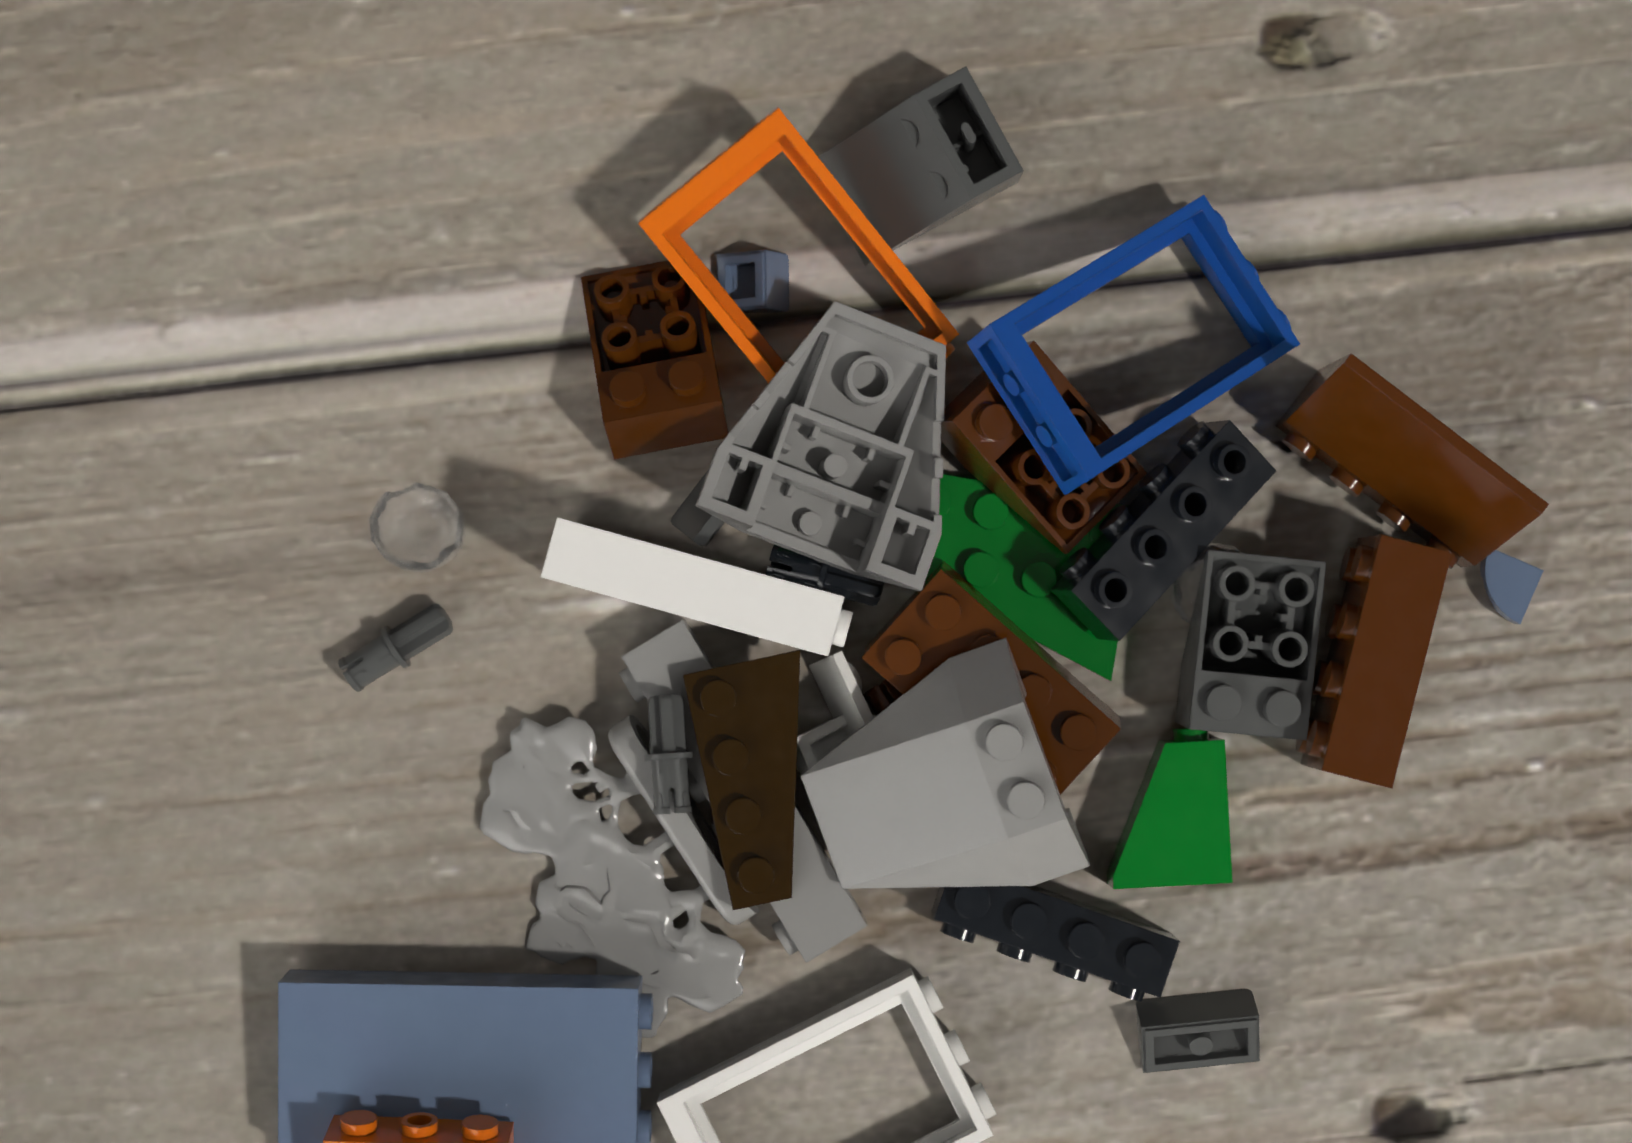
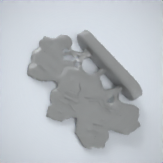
[480,715,759,1038]

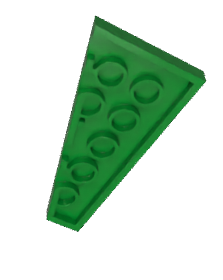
[926,474,1129,681]

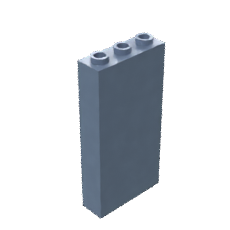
[278,969,653,1143]

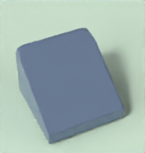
[717,250,789,313]

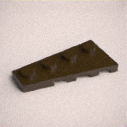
[683,650,800,910]

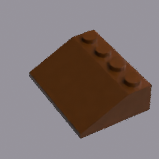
[1275,353,1549,569]

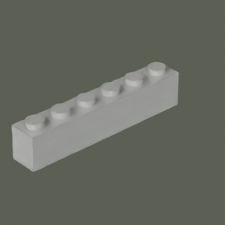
[619,620,867,963]

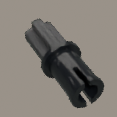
[766,544,885,606]

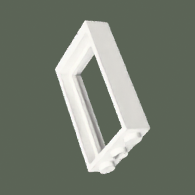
[541,518,853,656]
[657,968,997,1143]

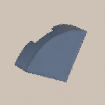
[1480,550,1544,624]

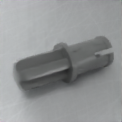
[338,604,453,692]
[645,694,693,815]

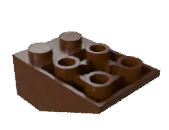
[581,260,729,460]
[941,341,1147,554]

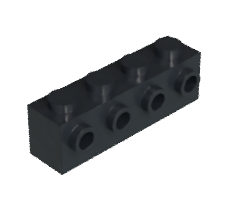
[1051,420,1276,641]
[931,886,1180,1002]

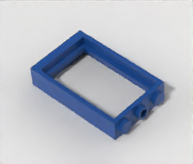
[967,195,1300,495]

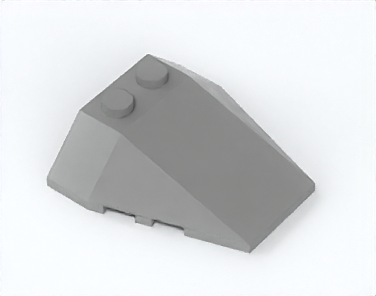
[695,301,946,591]
[801,637,1090,889]

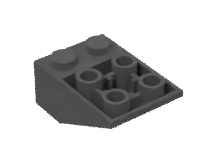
[818,66,1024,266]
[1175,550,1326,740]

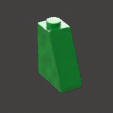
[1107,728,1233,889]

